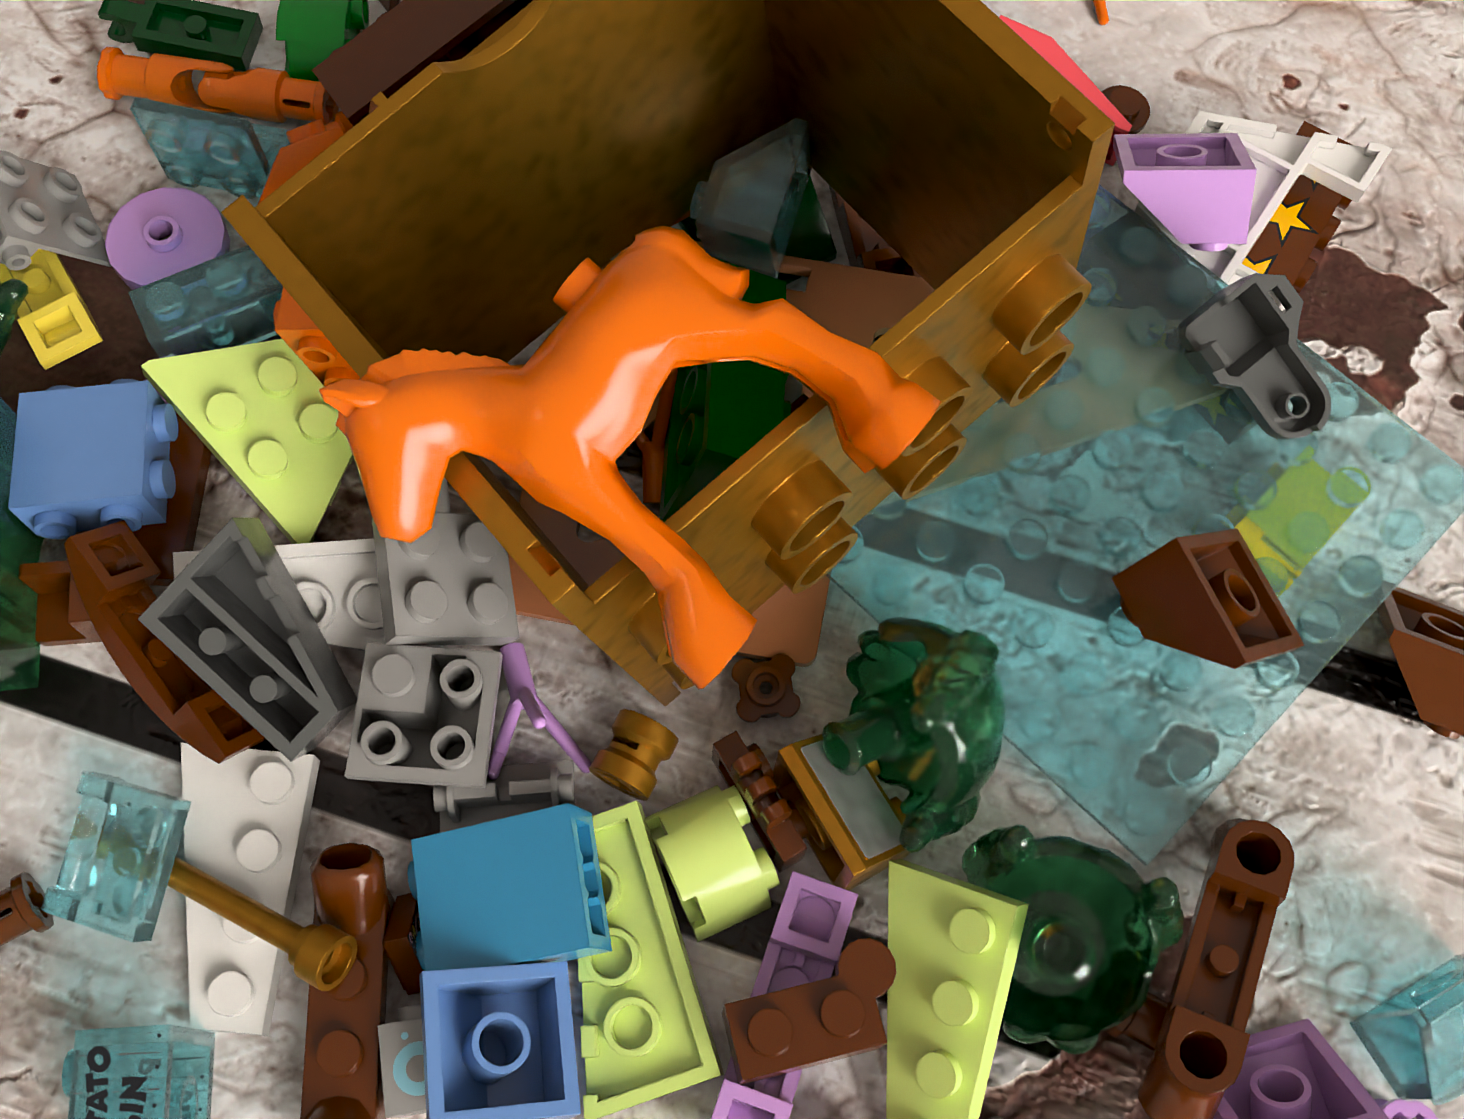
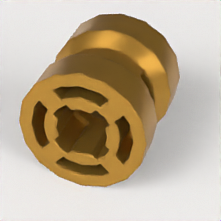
[589,709,679,801]

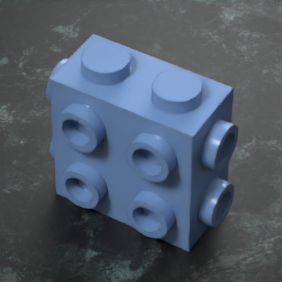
[8,379,178,539]

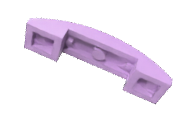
[711,871,858,1119]

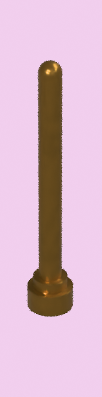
[84,817,357,991]

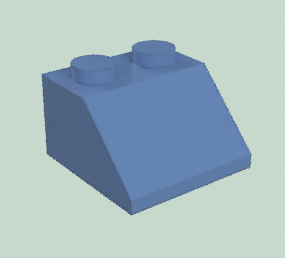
[419,961,581,1119]

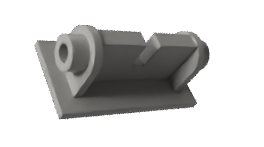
[433,760,576,833]

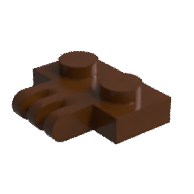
[712,730,809,873]

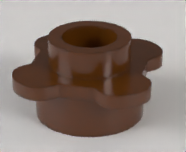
[731,654,801,723]

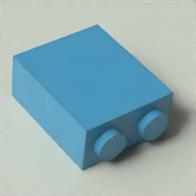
[407,803,612,971]

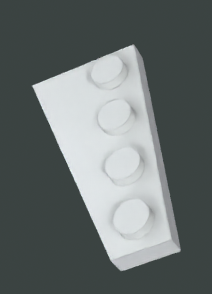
[173,538,444,651]
[181,743,320,1036]

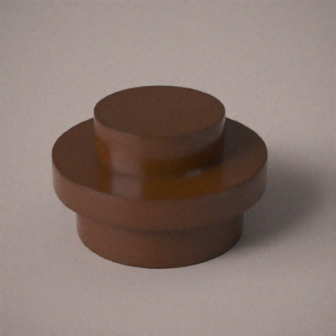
[1102,85,1150,134]

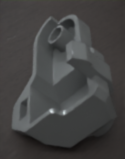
[1177,273,1331,440]

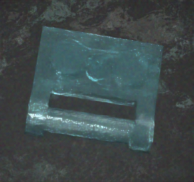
[41,771,191,942]

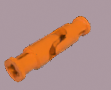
[97,47,339,125]

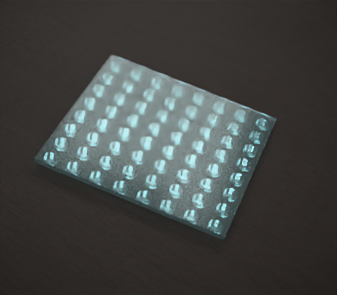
[826,185,1464,866]

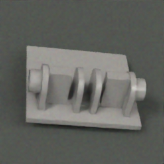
[0,151,111,271]

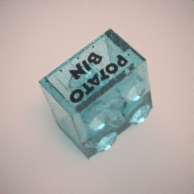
[62,1024,215,1119]

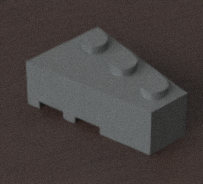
[138,517,357,762]

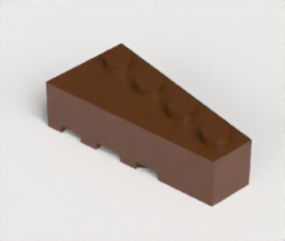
[312,0,533,126]

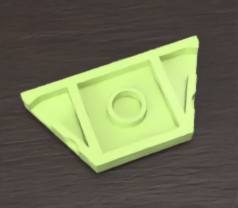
[141,339,354,544]

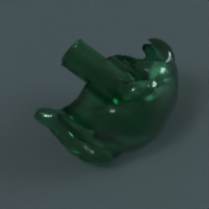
[822,617,1006,853]
[961,824,1184,1055]

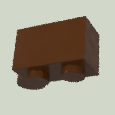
[722,938,896,1085]

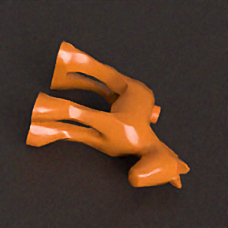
[319,226,941,690]

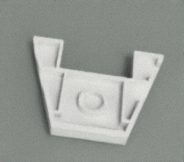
[1135,111,1392,311]

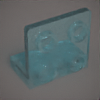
[130,97,290,199]

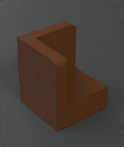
[18,560,102,646]

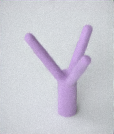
[487,642,592,780]

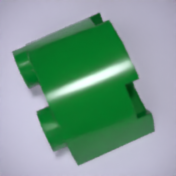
[276,0,369,81]

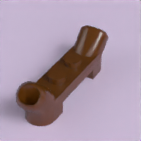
[1138,818,1294,1119]
[300,843,394,1119]

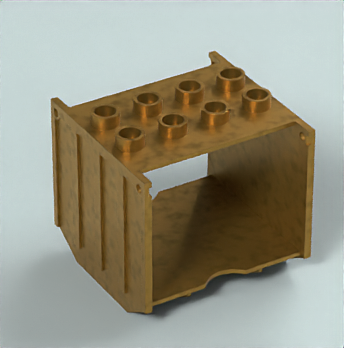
[221,0,1115,707]

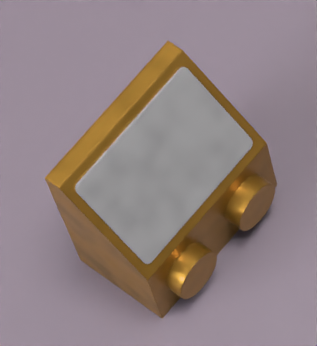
[772,727,917,891]

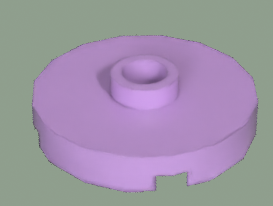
[105,187,230,298]

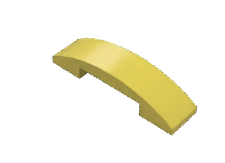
[0,249,103,370]

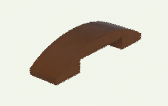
[64,520,266,764]

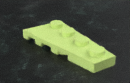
[578,800,725,1119]
[886,859,1029,1119]

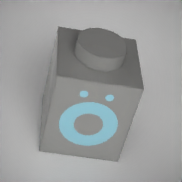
[378,1004,426,1118]

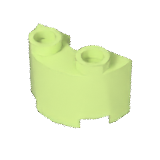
[645,785,780,942]

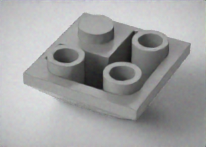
[345,643,503,789]

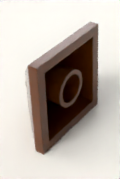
[1111,528,1305,669]
[1370,579,1464,739]

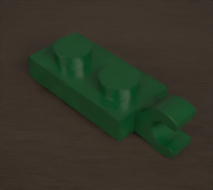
[98,0,263,72]

